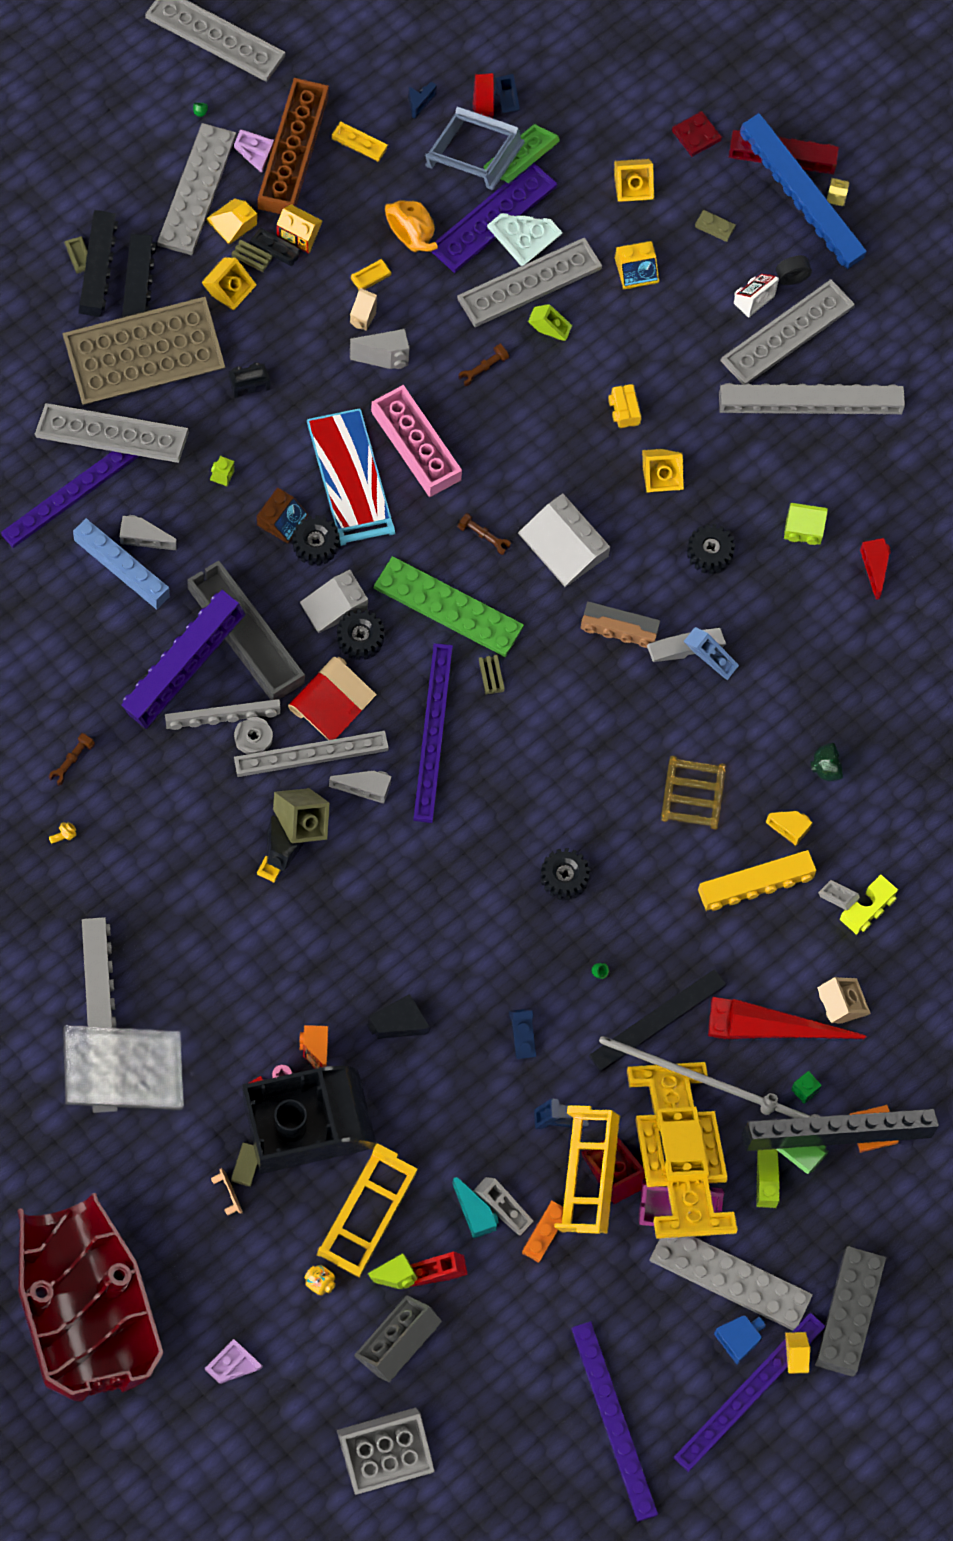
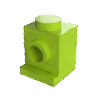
[210,456,234,486]

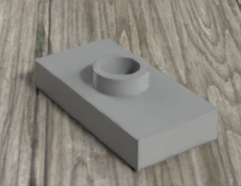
[818,880,860,910]

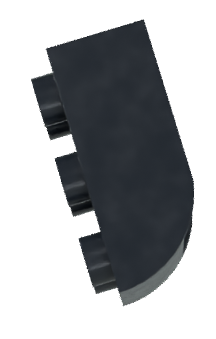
[242,1066,377,1174]

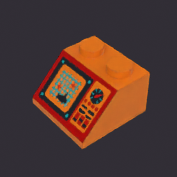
[299,1025,328,1069]

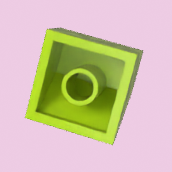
[784,503,828,545]

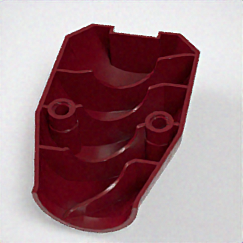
[18,1193,163,1401]

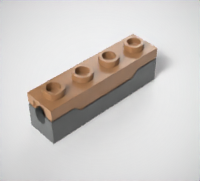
[580,601,660,648]

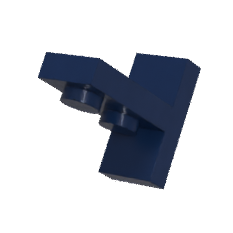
[509,1008,536,1059]
[534,1098,588,1129]

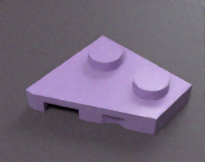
[234,129,274,172]
[205,1339,262,1384]

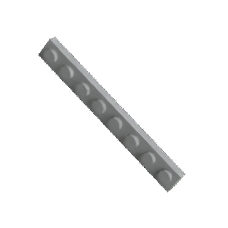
[234,731,389,777]

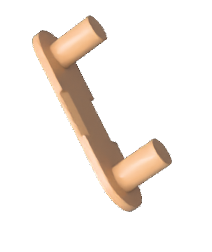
[211,1168,242,1215]

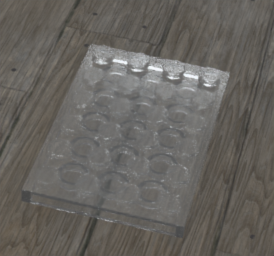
[63,1025,184,1110]

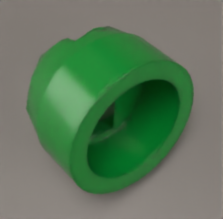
[193,102,208,117]
[591,963,609,979]

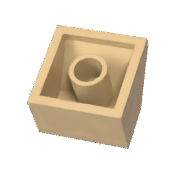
[817,977,871,1023]

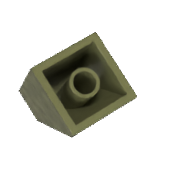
[273,788,329,843]

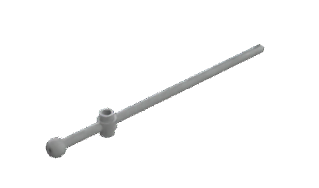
[599,1036,821,1118]

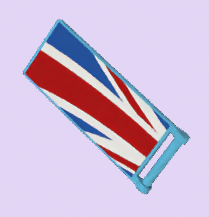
[307,409,395,546]

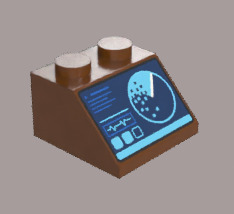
[257,487,309,544]

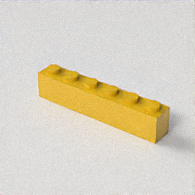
[698,850,816,911]

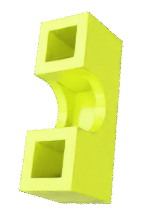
[840,875,898,935]

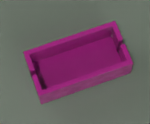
[638,1180,724,1226]

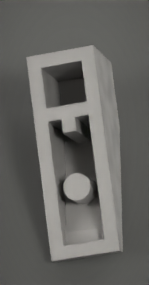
[120,515,177,550]
[329,771,392,804]
[473,1177,533,1235]

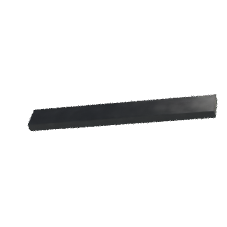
[589,969,726,1072]

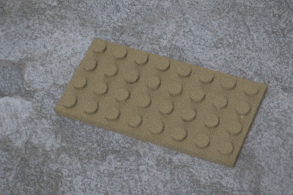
[63,297,225,405]

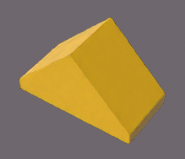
[785,1332,810,1374]

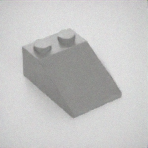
[350,329,409,369]
[300,570,368,633]

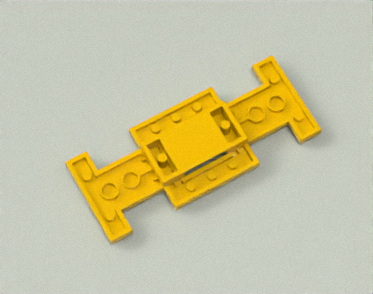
[627,1062,737,1239]

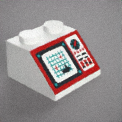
[734,273,779,318]

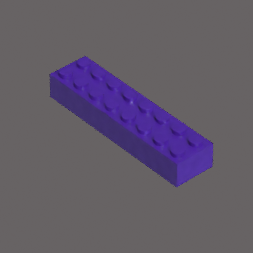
[122,590,246,729]

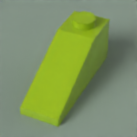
[756,1149,779,1208]

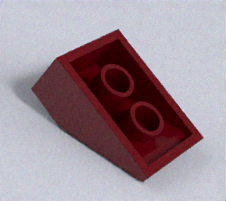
[581,1138,646,1204]

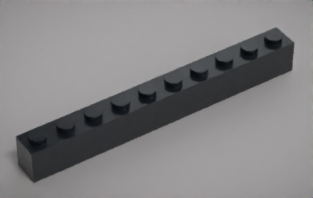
[741,1109,939,1151]

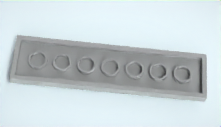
[145,0,285,82]
[157,123,236,255]
[457,237,602,327]
[721,279,855,384]
[35,403,189,463]
[649,1236,813,1330]

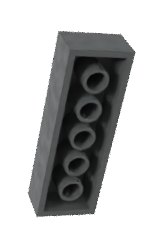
[815,1246,886,1377]

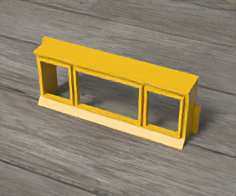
[554,1106,620,1234]
[317,1143,417,1278]

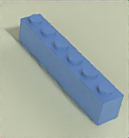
[73,518,170,609]

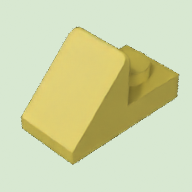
[827,178,849,206]

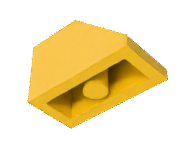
[766,811,812,846]

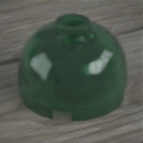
[811,743,843,782]

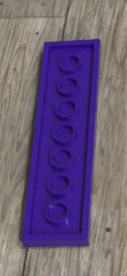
[431,163,557,273]

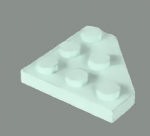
[487,213,562,266]

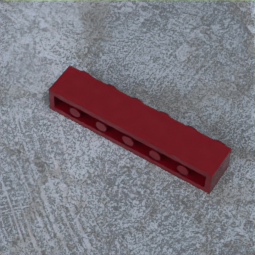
[728,130,839,174]

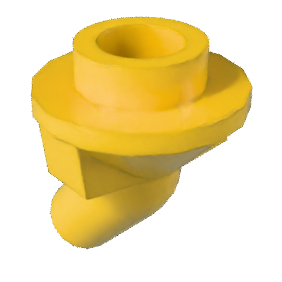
[49,822,77,844]

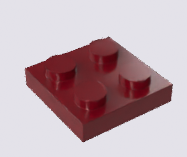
[672,111,722,157]

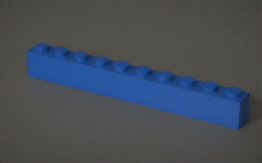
[740,113,867,269]

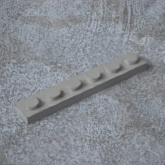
[165,699,280,730]

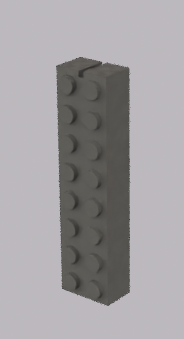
[187,560,305,700]

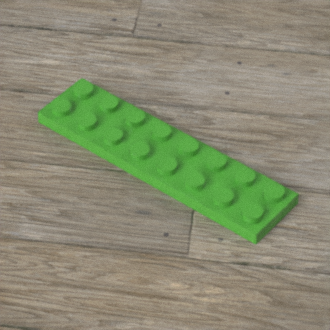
[374,556,524,657]

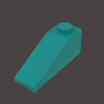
[452,1177,499,1239]

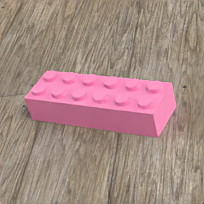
[371,385,462,497]

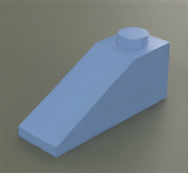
[684,627,739,680]

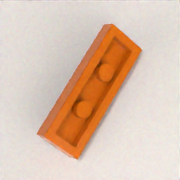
[522,1201,564,1263]

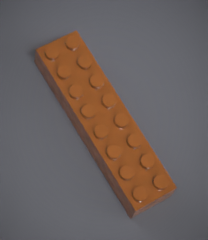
[258,78,329,214]

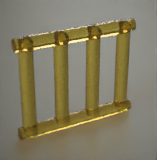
[661,756,726,829]

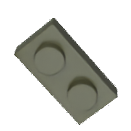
[695,210,735,242]

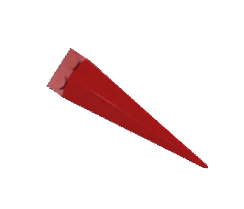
[708,997,867,1039]

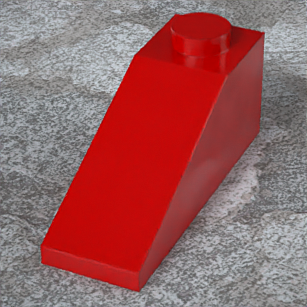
[473,73,494,119]
[860,538,891,600]
[410,1251,468,1287]

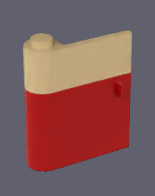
[288,657,376,740]

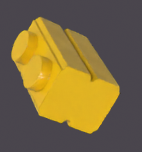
[609,384,641,428]

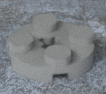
[234,717,273,754]

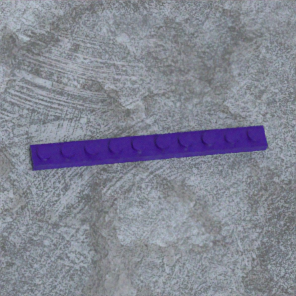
[1,451,139,548]
[413,643,453,823]
[674,1313,825,1472]
[571,1321,658,1522]

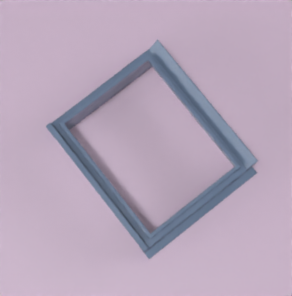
[425,107,525,190]

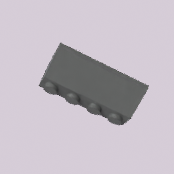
[354,1295,442,1382]

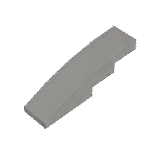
[647,628,726,662]

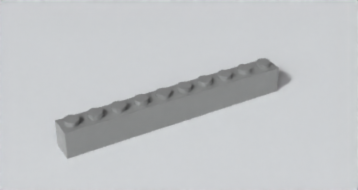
[719,383,905,414]
[82,918,121,1113]

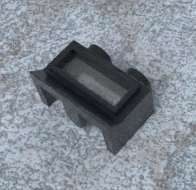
[229,363,270,398]

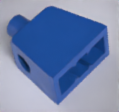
[714,1315,766,1365]

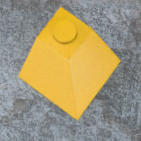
[206,199,257,244]
[642,449,683,492]

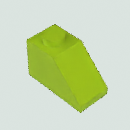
[528,304,572,341]
[368,1254,418,1289]

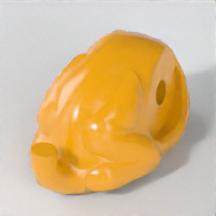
[385,200,438,252]

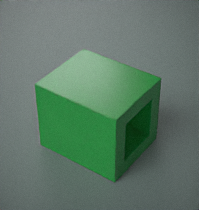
[791,1071,822,1104]

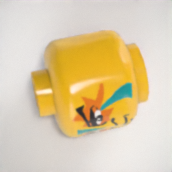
[305,1265,336,1295]

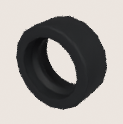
[776,255,812,285]

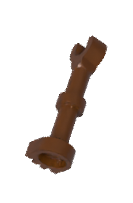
[459,343,509,386]
[457,513,511,555]
[49,733,95,786]

